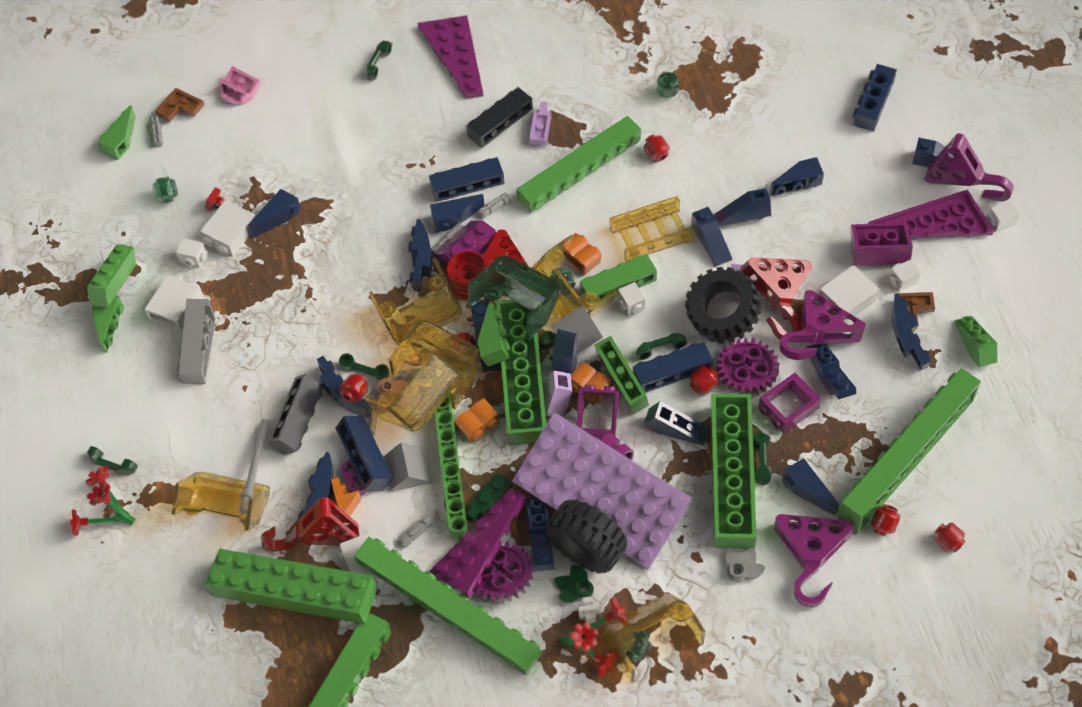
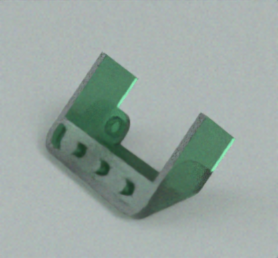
[468,256,561,340]

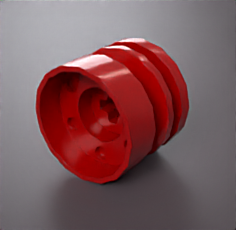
[447,250,491,301]

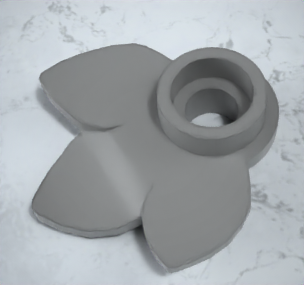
[725,547,765,582]

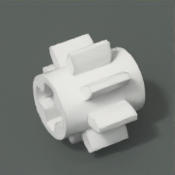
[578,596,601,623]

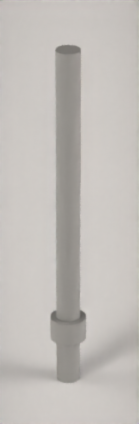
[239,419,269,514]

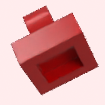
[204,187,226,212]

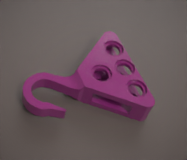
[924,133,1014,202]
[779,290,866,360]
[774,514,854,608]

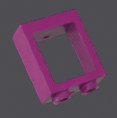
[758,373,821,434]
[576,385,619,438]

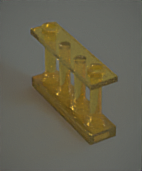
[609,196,695,262]

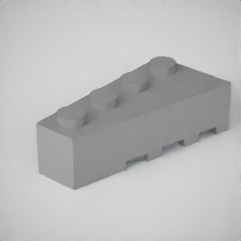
[177,299,216,384]

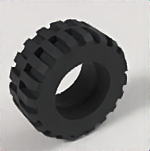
[685,267,761,343]
[546,499,627,574]

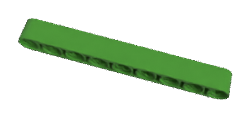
[431,377,468,541]

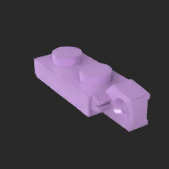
[529,102,551,146]

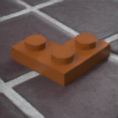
[155,87,205,122]
[894,292,935,329]

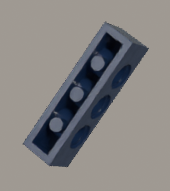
[852,64,897,132]

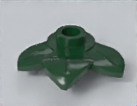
[554,564,594,603]

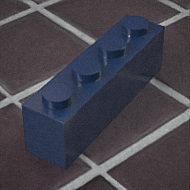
[428,157,505,202]
[633,342,713,393]
[335,415,393,491]

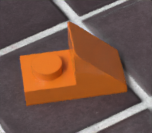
[331,478,361,516]

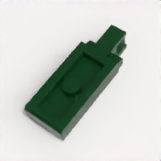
[467,473,513,523]

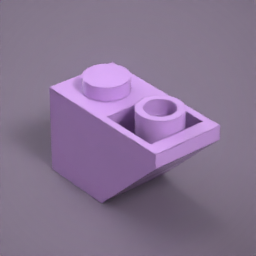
[542,371,572,417]

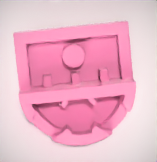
[218,66,262,104]

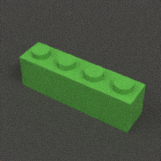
[87,244,136,308]
[580,254,657,308]
[594,336,649,415]

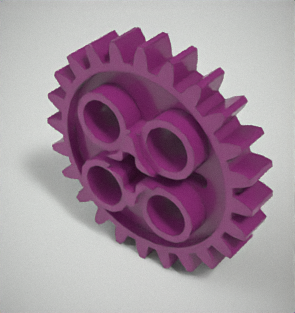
[716,338,780,395]
[472,541,534,604]

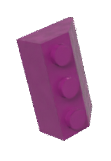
[432,220,496,267]
[851,223,913,266]

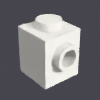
[988,201,1020,232]
[176,238,207,268]
[889,260,921,292]
[618,282,645,316]

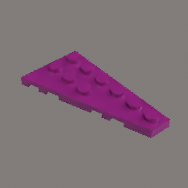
[417,15,484,99]
[868,189,994,239]
[429,488,526,599]

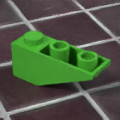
[97,105,136,160]
[92,295,124,353]
[477,303,510,366]
[954,316,998,367]

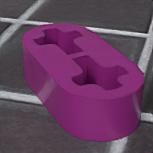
[341,461,367,496]

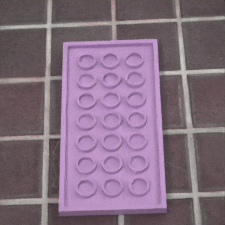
[513,412,692,569]

